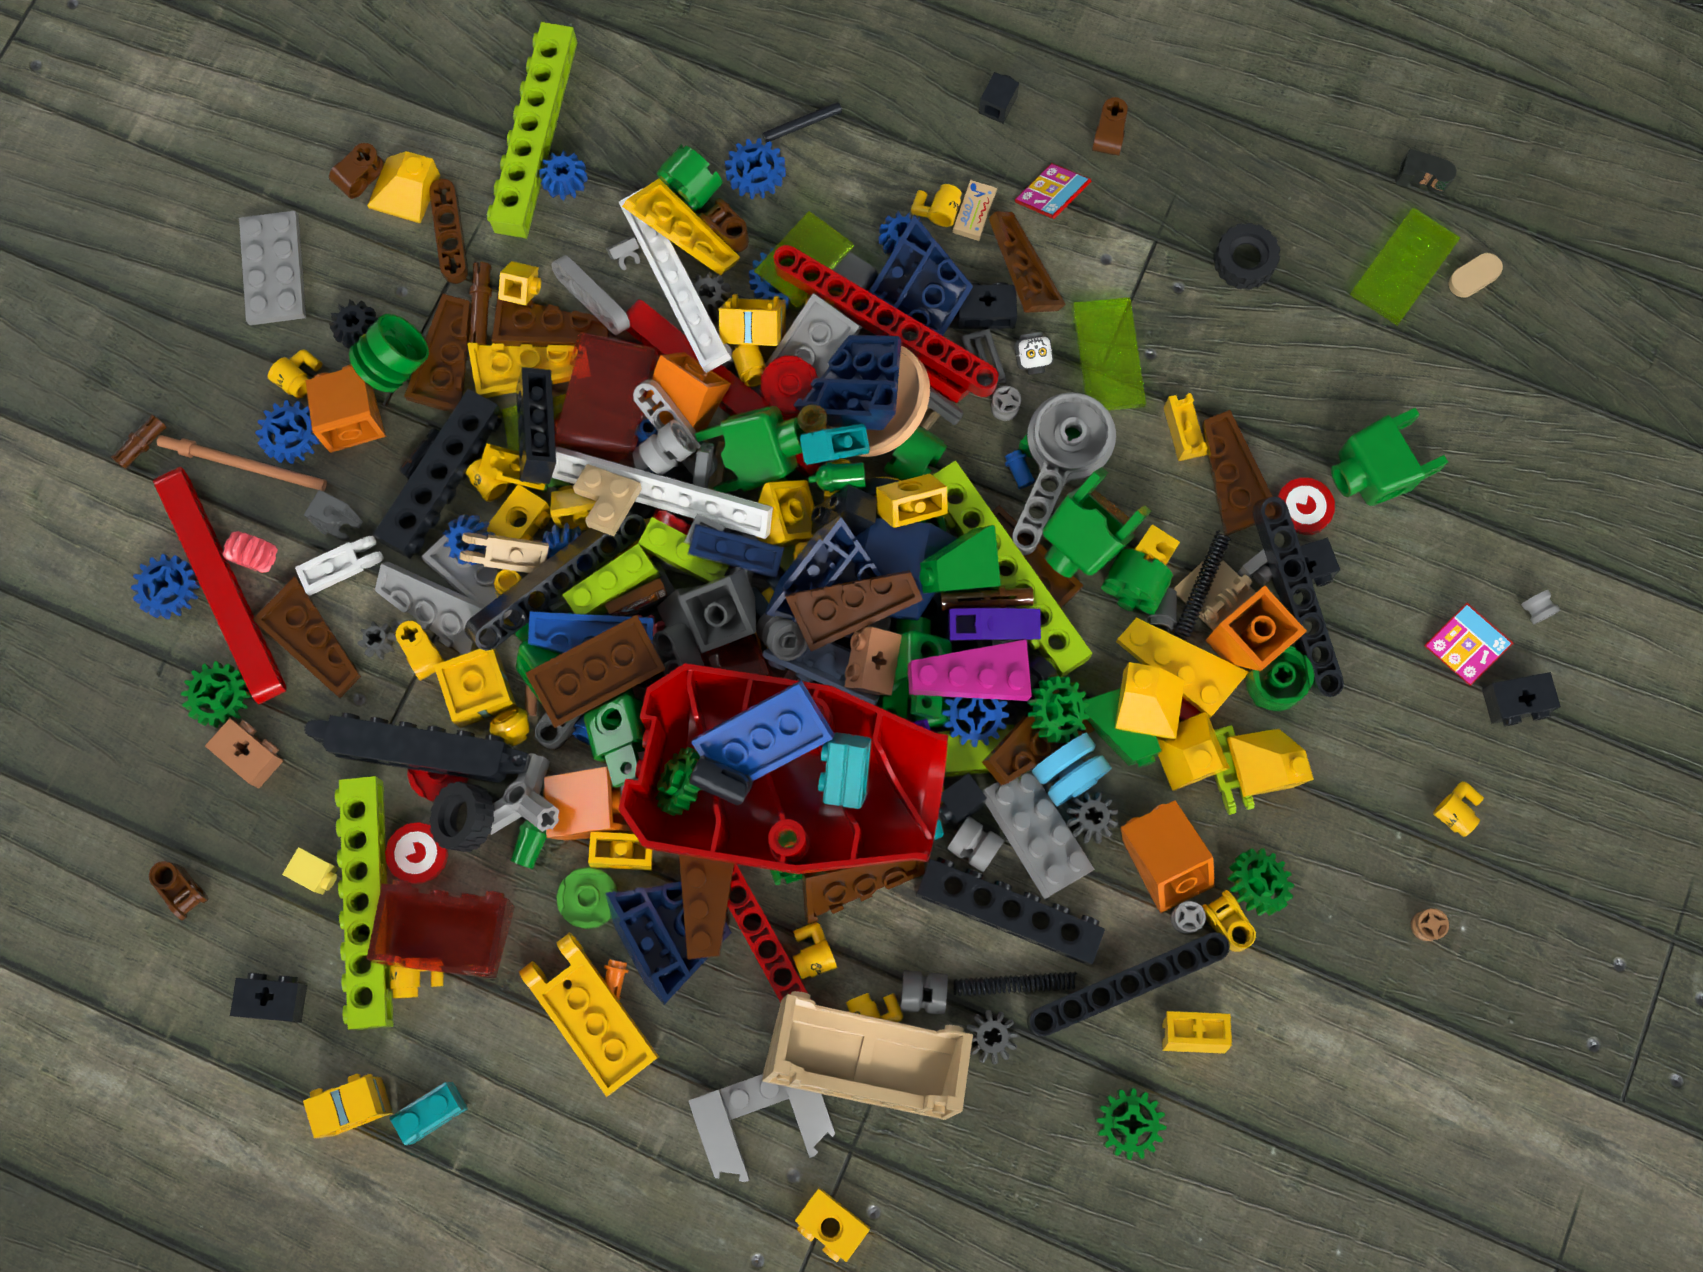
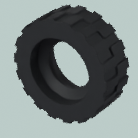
[1214,223,1281,290]
[429,782,495,852]

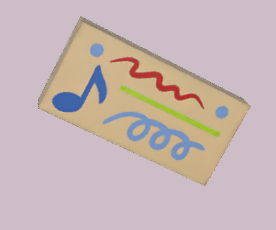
[953,180,997,241]

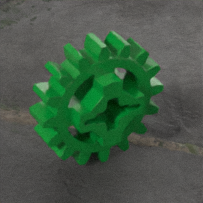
[181,661,251,728]
[1027,676,1090,743]
[655,747,701,816]
[1228,848,1294,916]
[1095,1088,1167,1160]

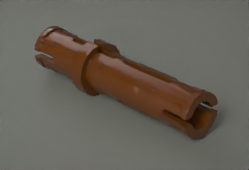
[468,262,492,346]
[941,586,1034,611]

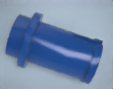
[1005,450,1036,489]

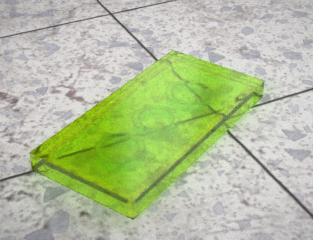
[1350,207,1461,326]
[1073,297,1146,411]

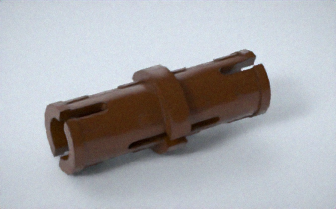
[111,415,167,470]

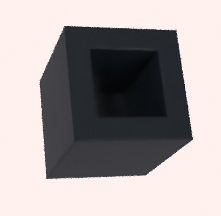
[979,72,1019,124]

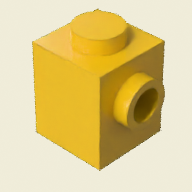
[498,261,541,305]

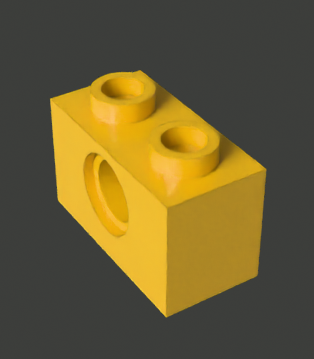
[876,474,948,528]
[487,484,551,541]
[588,832,653,871]
[795,1187,870,1262]

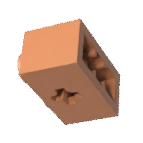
[844,627,902,695]
[205,718,284,788]

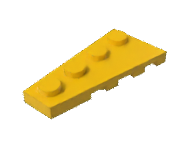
[622,179,741,275]

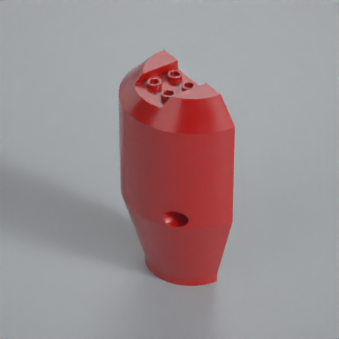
[618,663,948,874]

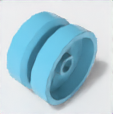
[1032,733,1112,807]

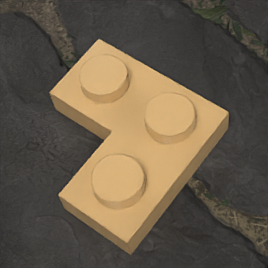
[573,464,642,536]

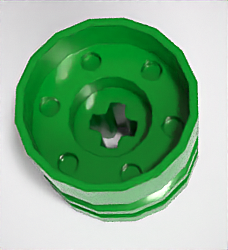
[349,314,429,392]

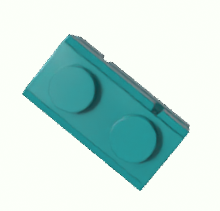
[800,424,870,465]
[818,732,872,809]
[389,1082,468,1145]

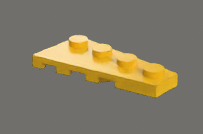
[467,343,592,398]
[1116,617,1249,719]

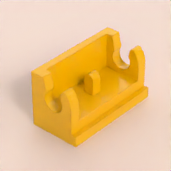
[1164,393,1208,461]
[478,443,545,491]
[1135,524,1180,565]
[1162,1011,1232,1054]

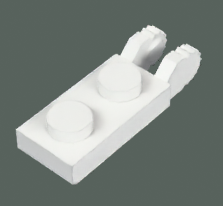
[295,536,384,596]

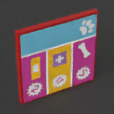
[1015,163,1092,219]
[1424,602,1514,686]

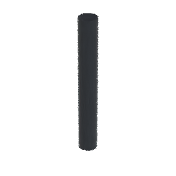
[762,102,842,143]

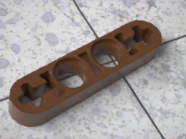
[430,179,468,284]

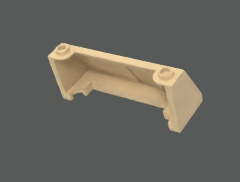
[762,991,973,1120]

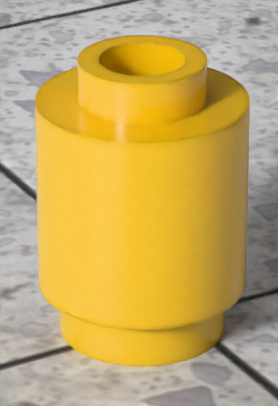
[731,344,766,387]

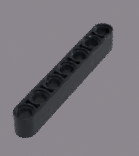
[1252,497,1344,697]
[465,509,646,651]
[1027,932,1230,1037]

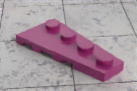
[907,640,1032,701]

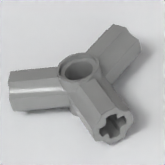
[490,753,559,835]

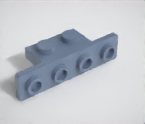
[762,642,880,705]

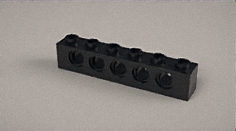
[373,389,503,559]
[916,857,1105,966]

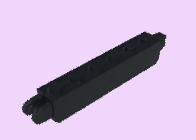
[304,713,530,783]

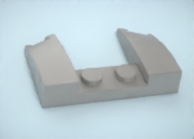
[689,1074,835,1182]

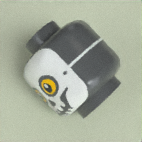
[1014,332,1054,375]

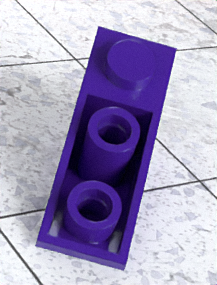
[948,608,1041,641]

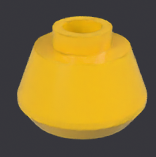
[489,707,530,746]

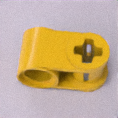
[396,621,444,681]
[1201,890,1256,952]

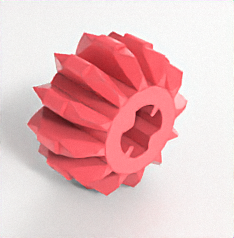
[223,531,278,573]

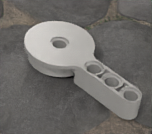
[1012,392,1116,555]

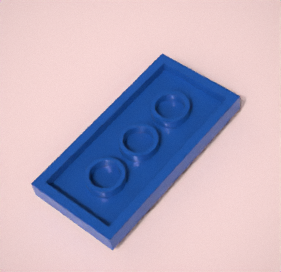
[691,680,835,781]

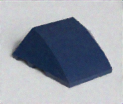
[858,215,973,336]
[793,335,901,430]
[765,516,881,639]
[855,518,958,621]
[605,882,732,1005]

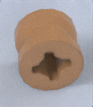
[1411,908,1449,941]

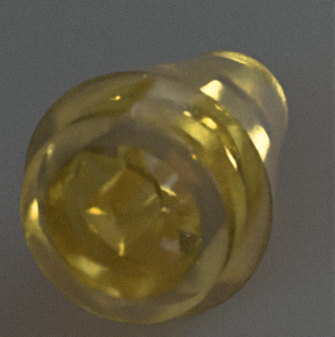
[798,405,828,433]

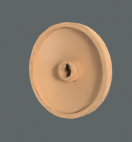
[827,346,930,457]

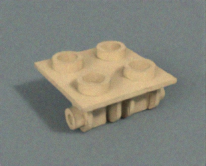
[1174,554,1256,631]

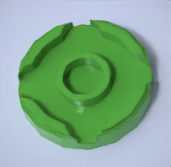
[556,867,618,929]

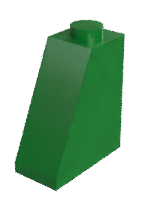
[919,525,1001,593]
[1083,688,1162,768]

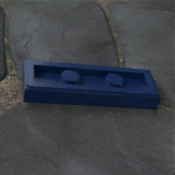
[687,524,784,578]

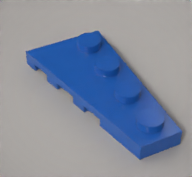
[528,612,653,680]

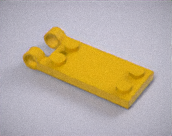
[519,932,659,1097]

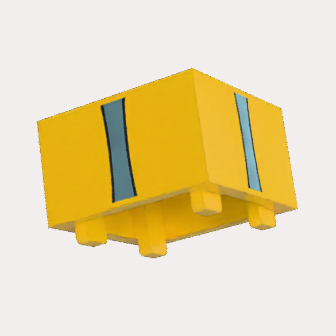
[719,294,786,346]
[434,648,517,728]
[303,1074,393,1139]

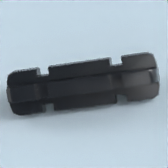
[399,428,440,479]

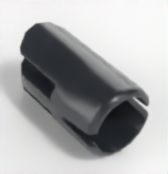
[689,755,753,805]

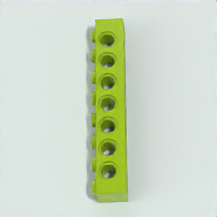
[487,22,577,239]
[933,460,1093,678]
[335,776,394,1030]

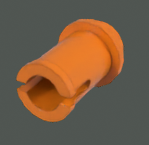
[604,959,629,1000]

